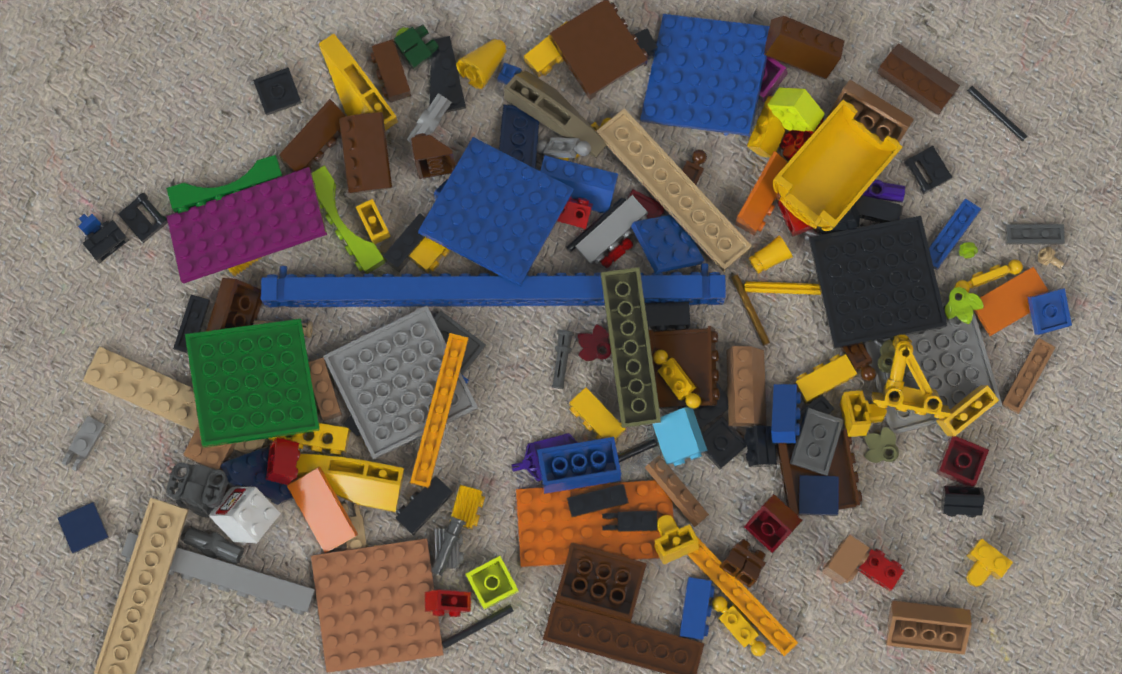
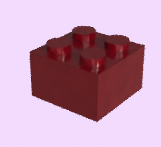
[935,436,989,487]
[744,494,803,553]

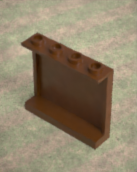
[549,0,649,100]
[648,326,720,409]
[776,429,862,516]

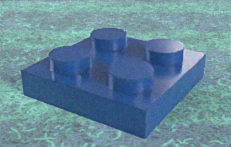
[1027,288,1072,335]

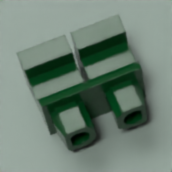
[394,25,439,71]

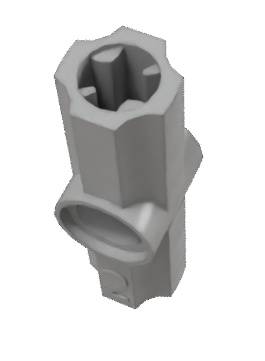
[407,93,452,144]

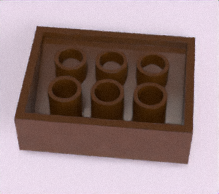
[555,542,647,623]

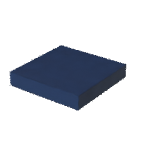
[799,475,839,516]
[58,502,109,554]

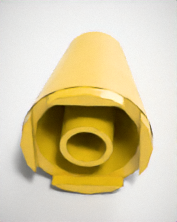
[456,39,507,89]

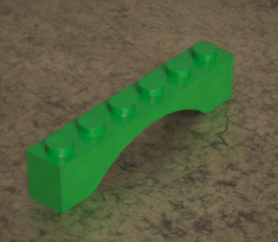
[166,155,283,214]

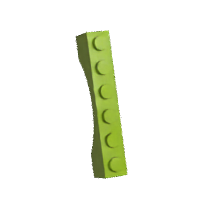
[312,165,386,274]

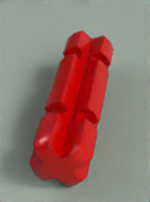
[600,238,633,268]

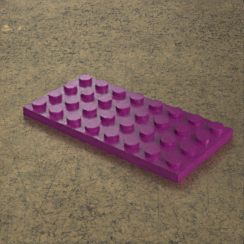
[167,167,327,284]

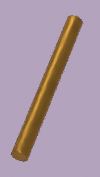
[731,274,770,346]

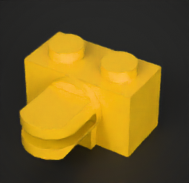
[839,390,887,437]
[654,515,699,565]
[966,538,1013,587]

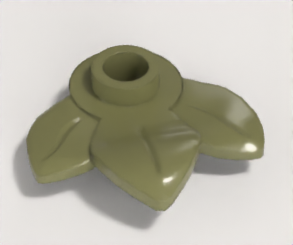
[877,339,910,375]
[864,426,899,463]

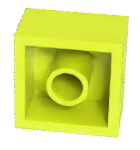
[767,88,825,132]
[466,556,519,610]

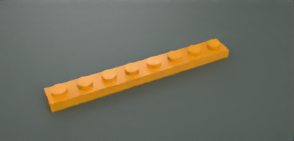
[410,333,469,488]
[687,536,798,657]

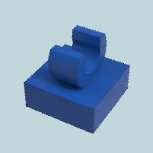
[497,62,522,85]
[78,214,102,236]

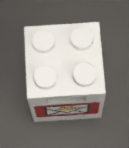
[208,487,281,546]

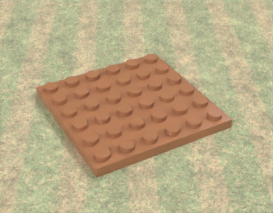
[311,539,444,673]

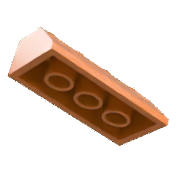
[735,151,788,236]

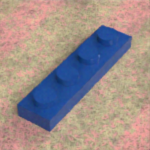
[929,198,981,270]

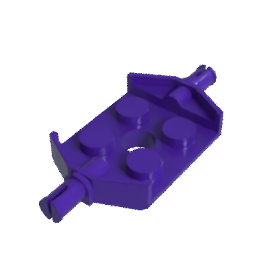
[511,433,578,482]

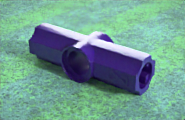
[862,180,905,203]

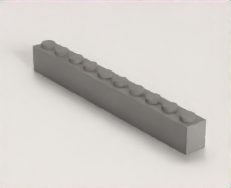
[121,533,316,615]

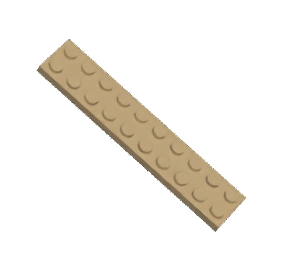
[596,108,752,272]
[83,346,267,454]
[94,498,189,674]

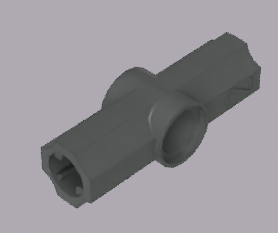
[184,527,244,564]

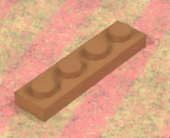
[1002,338,1056,414]
[645,455,709,527]

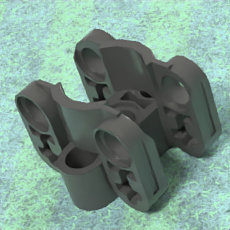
[166,462,236,518]

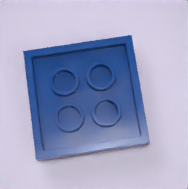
[631,215,704,274]

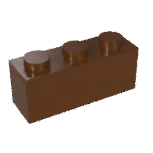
[370,39,412,103]

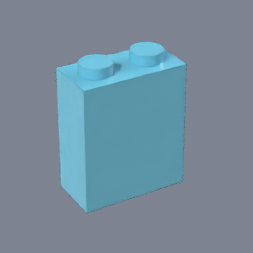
[653,407,707,467]

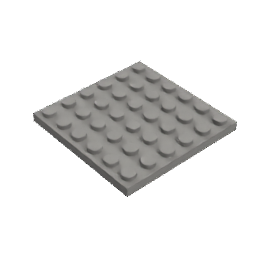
[863,298,1003,435]
[323,306,478,460]

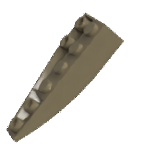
[504,71,607,158]

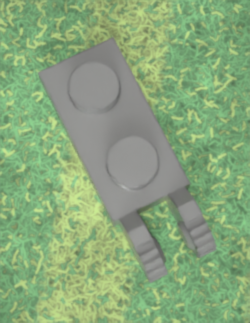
[62,416,106,471]

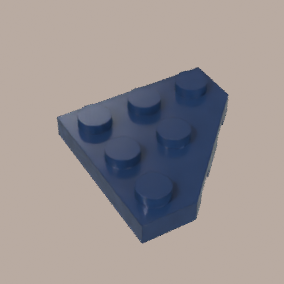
[220,445,293,505]

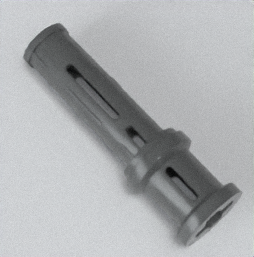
[552,330,574,389]
[431,516,466,576]

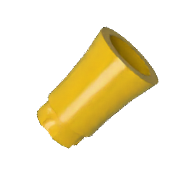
[748,235,793,274]

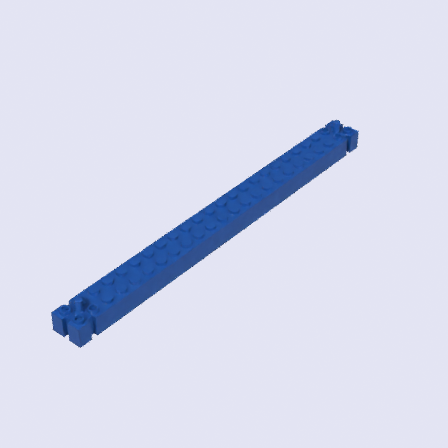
[261,263,726,308]

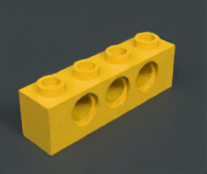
[268,423,350,455]

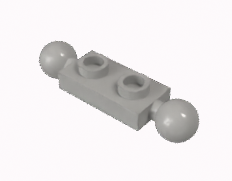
[537,137,591,158]

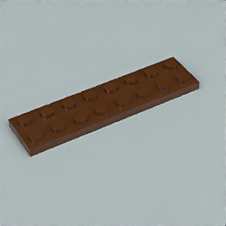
[543,602,705,674]

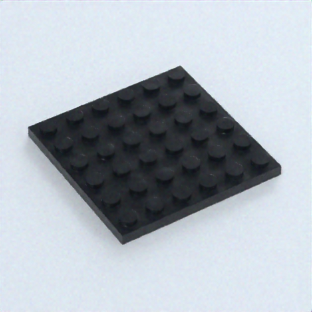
[809,216,947,349]

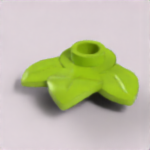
[945,287,984,324]

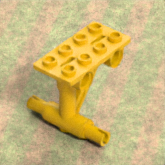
[871,334,951,419]

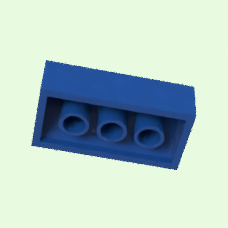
[540,155,618,214]
[537,437,621,494]

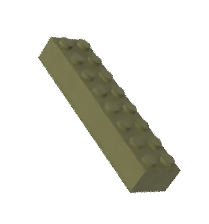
[600,267,661,428]

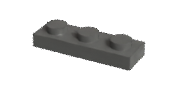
[1006,224,1065,245]

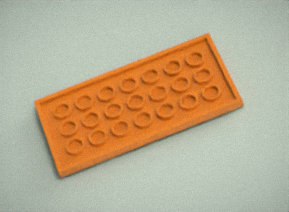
[516,480,674,567]

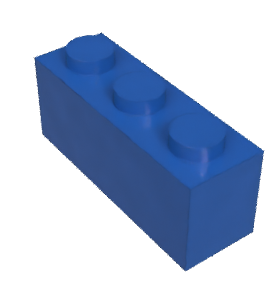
[771,384,801,443]
[679,577,715,640]

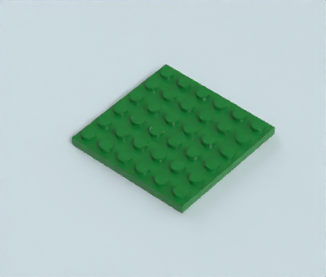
[185,319,320,448]

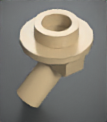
[1038,247,1065,269]

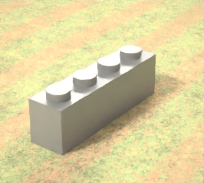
[576,195,648,265]

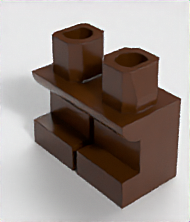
[719,539,766,588]

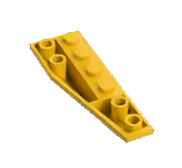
[318,33,398,131]
[296,454,404,512]

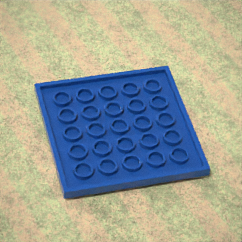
[640,14,770,136]
[418,137,574,286]

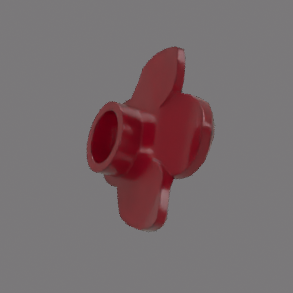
[578,324,611,361]

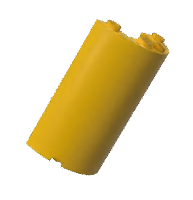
[773,100,902,231]

